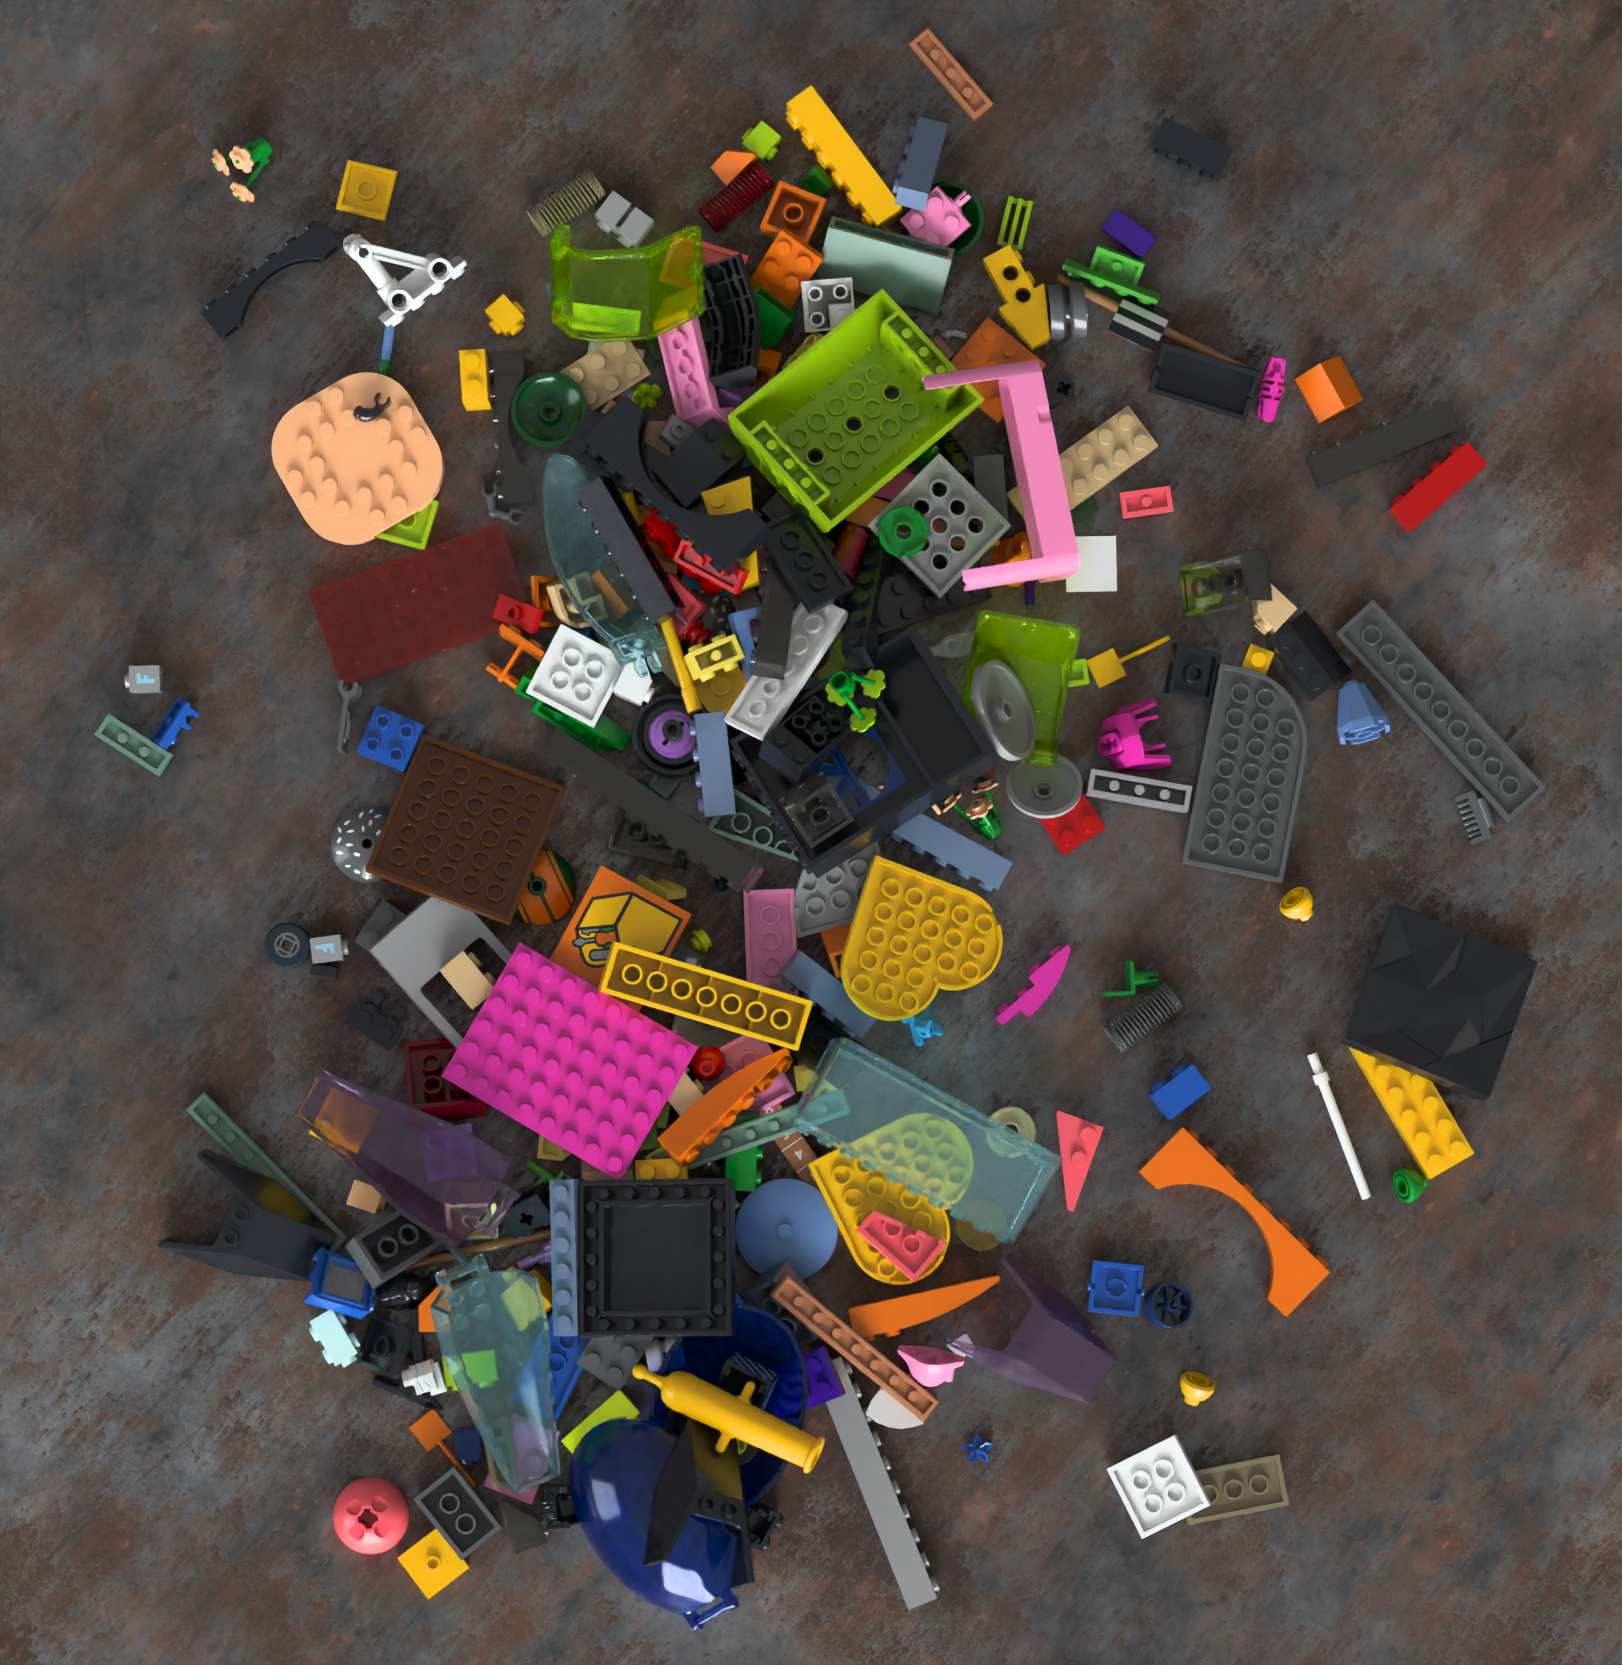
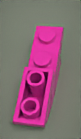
[995,944,1071,1026]

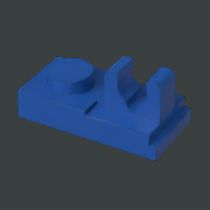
[150,697,200,750]

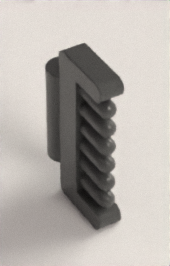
[1454,791,1496,845]

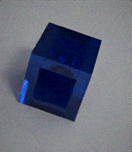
[454,1427,482,1465]

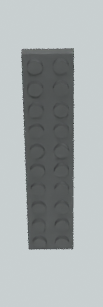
[1335,600,1546,822]

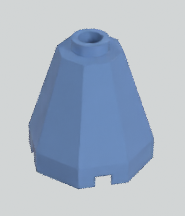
[1337,680,1390,745]

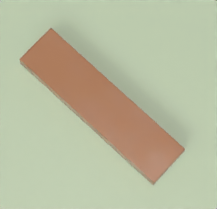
[909,27,994,121]

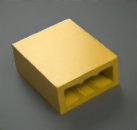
[459,349,492,411]

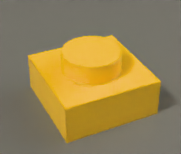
[1241,644,1274,675]

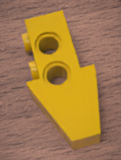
[982,244,1050,351]

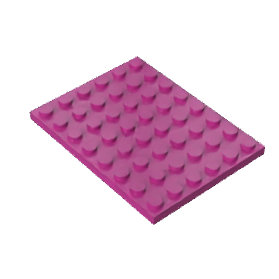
[441,942,698,1180]

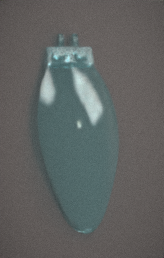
[542,454,667,678]

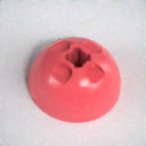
[333,1477,409,1554]

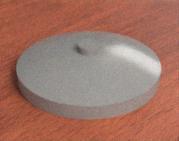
[971,660,1036,761]

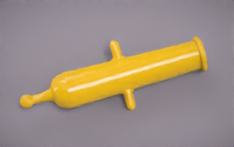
[632,1364,825,1474]

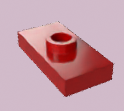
[492,593,544,634]

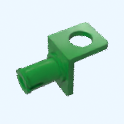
[1101,960,1158,997]

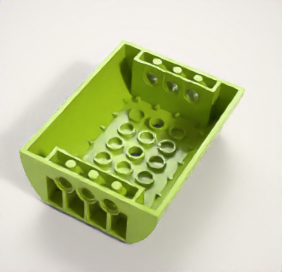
[728,288,985,533]

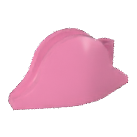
[898,1345,965,1387]

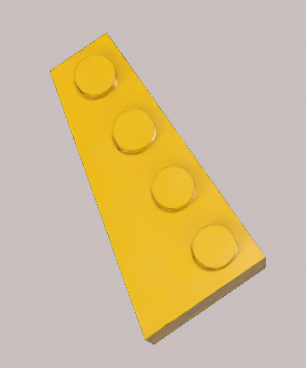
[701,476,760,591]

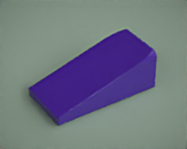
[1101,209,1157,260]

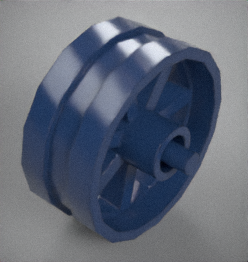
[1143,1282,1193,1329]

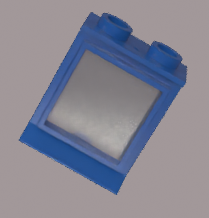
[303,1246,377,1319]

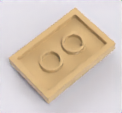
[560,331,652,412]

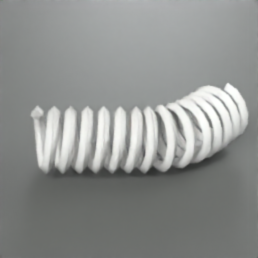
[942,330,967,340]

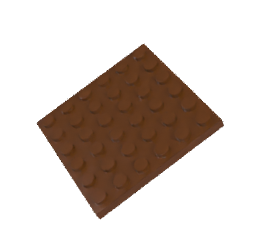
[366,733,566,926]

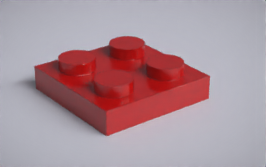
[1038,792,1106,856]

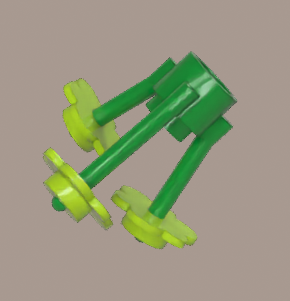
[825,669,886,732]

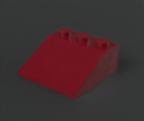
[404,1036,488,1124]

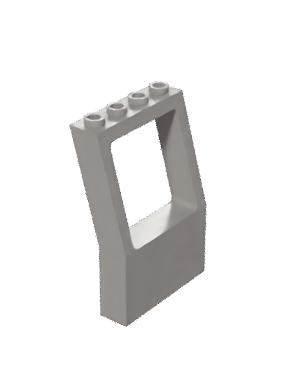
[368,896,512,1050]

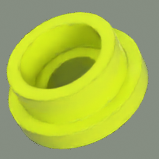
[689,929,712,954]

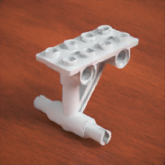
[343,234,467,326]

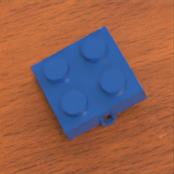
[1087,1260,1145,1317]

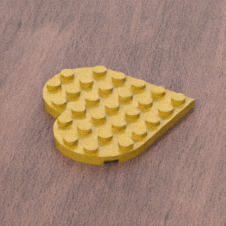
[841,855,1003,1021]
[807,1112,973,1285]

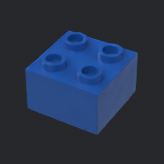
[356,705,426,774]
[1148,1063,1211,1120]

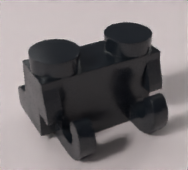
[735,1502,783,1551]

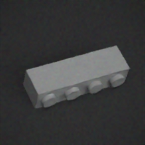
[1085,768,1192,813]

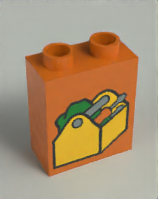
[550,865,693,1013]

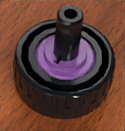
[631,693,709,779]

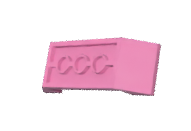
[655,285,735,435]

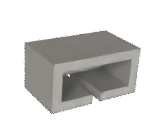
[595,191,654,249]

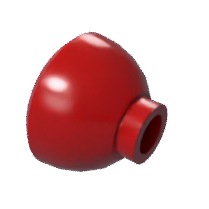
[690,1045,726,1081]

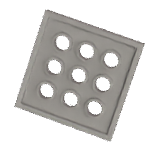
[867,453,1012,598]

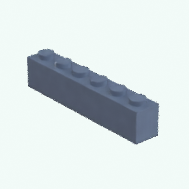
[549,1179,584,1336]

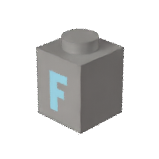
[125,665,164,694]
[309,934,349,965]

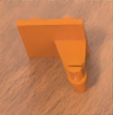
[486,624,545,690]

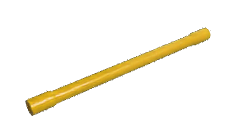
[621,492,702,714]

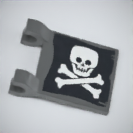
[337,680,363,754]

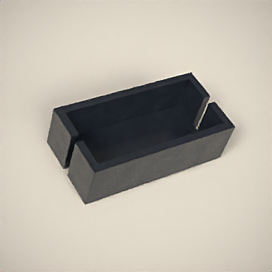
[1148,341,1261,422]

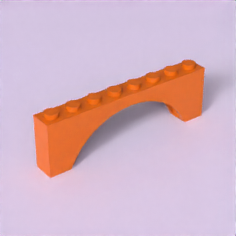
[1138,1127,1330,1317]

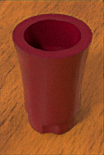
[831,524,868,584]

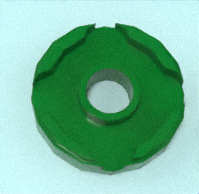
[877,506,929,558]

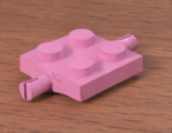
[900,186,972,247]

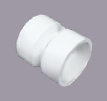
[645,1337,685,1372]

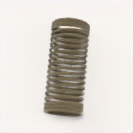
[527,169,607,237]

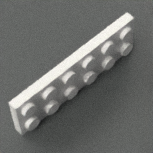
[724,602,848,741]

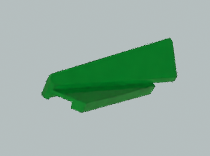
[514,661,631,753]

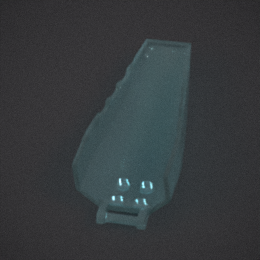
[430,1254,561,1495]

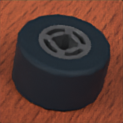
[264,922,311,969]

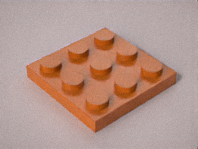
[951,317,1046,424]

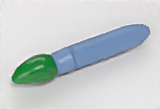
[379,324,395,376]

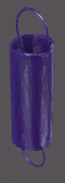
[1025,580,1035,613]

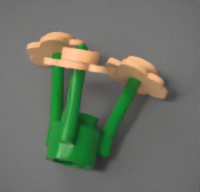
[212,137,272,202]
[941,778,1003,840]

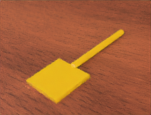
[1086,635,1170,688]

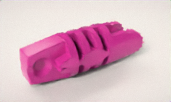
[1257,356,1286,423]

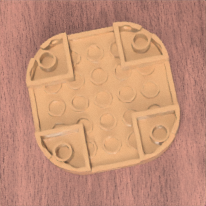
[271,372,445,545]

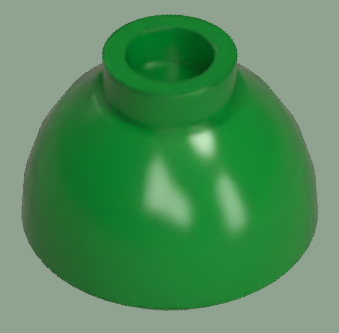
[1393,1168,1427,1203]

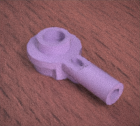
[517,1240,551,1271]

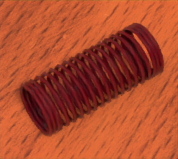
[698,161,776,233]

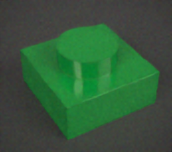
[800,165,835,197]

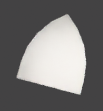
[866,1374,924,1429]

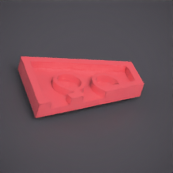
[855,1210,947,1281]

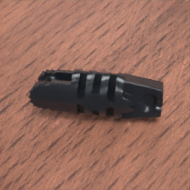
[935,432,973,482]

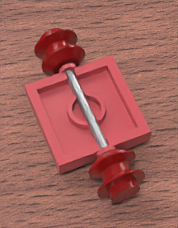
[640,573,712,647]

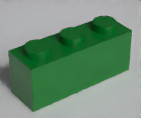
[725,1110,763,1192]

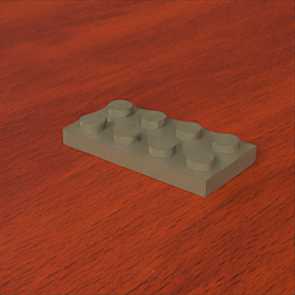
[1186,1454,1289,1525]

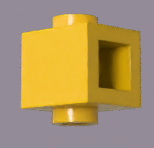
[484,294,525,337]

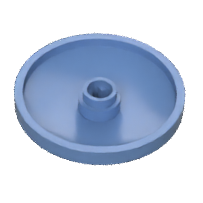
[735,1178,838,1279]

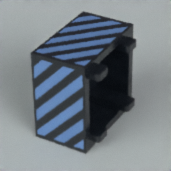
[715,1351,780,1410]

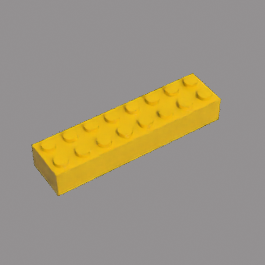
[598,941,813,1051]

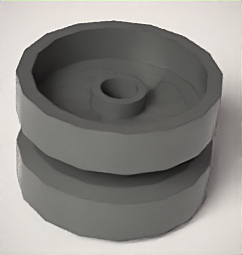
[1046,282,1088,340]

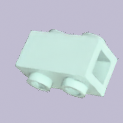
[309,1310,361,1367]

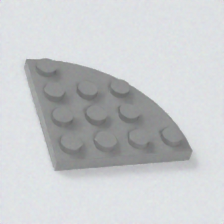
[794,841,882,938]

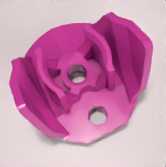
[1097,697,1172,772]

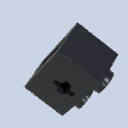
[496,1182,550,1239]

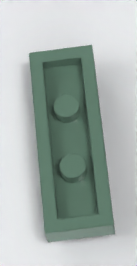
[94,714,174,777]

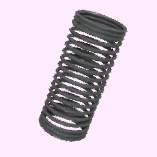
[1103,982,1183,1053]

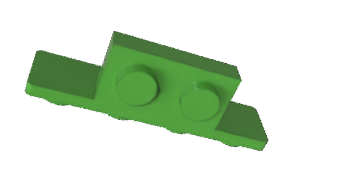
[1062,244,1160,305]

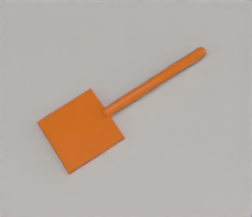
[409,1410,476,1487]

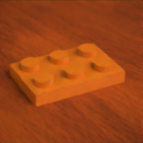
[750,227,825,309]

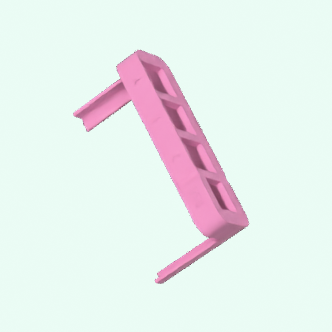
[922,359,1079,591]

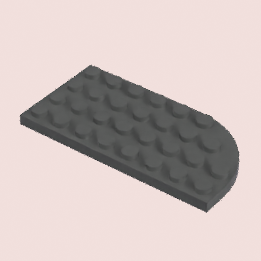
[1181,663,1308,883]

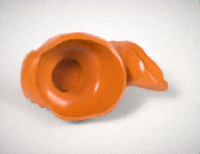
[992,531,1031,587]

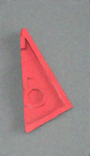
[1056,1110,1104,1212]

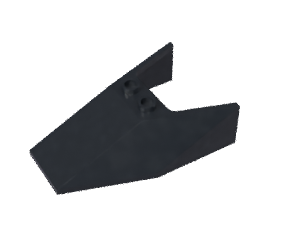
[158,1149,336,1282]
[643,1418,755,1589]

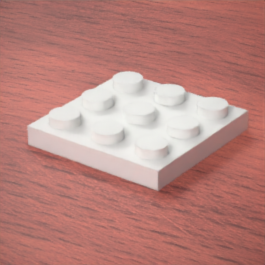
[525,624,628,728]
[1107,1434,1211,1539]

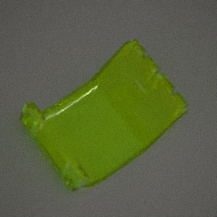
[549,224,705,343]
[962,610,1081,767]

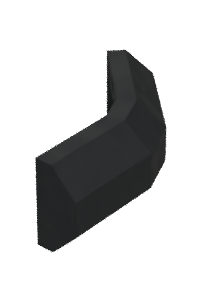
[694,253,762,390]

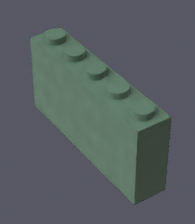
[815,216,955,313]

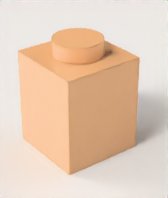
[346,1179,388,1214]

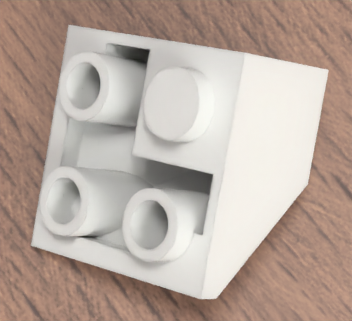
[801,277,855,333]

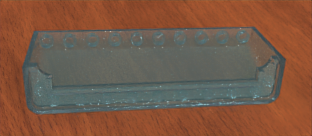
[789,1037,1063,1245]

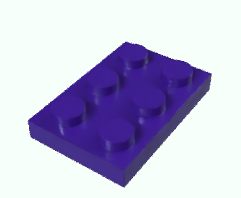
[770,1346,846,1420]

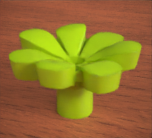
[631,382,662,411]

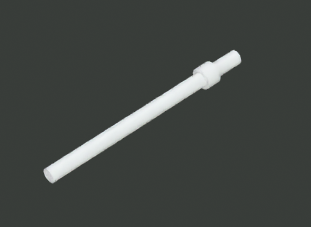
[1307,1052,1372,1200]

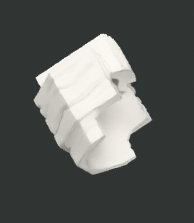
[401,1359,447,1396]

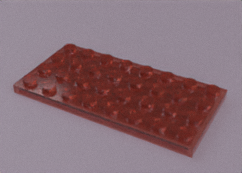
[308,523,529,686]

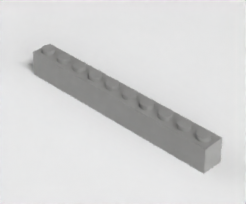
[826,1355,940,1610]

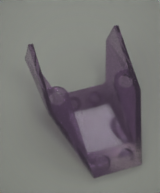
[946,1255,1117,1403]

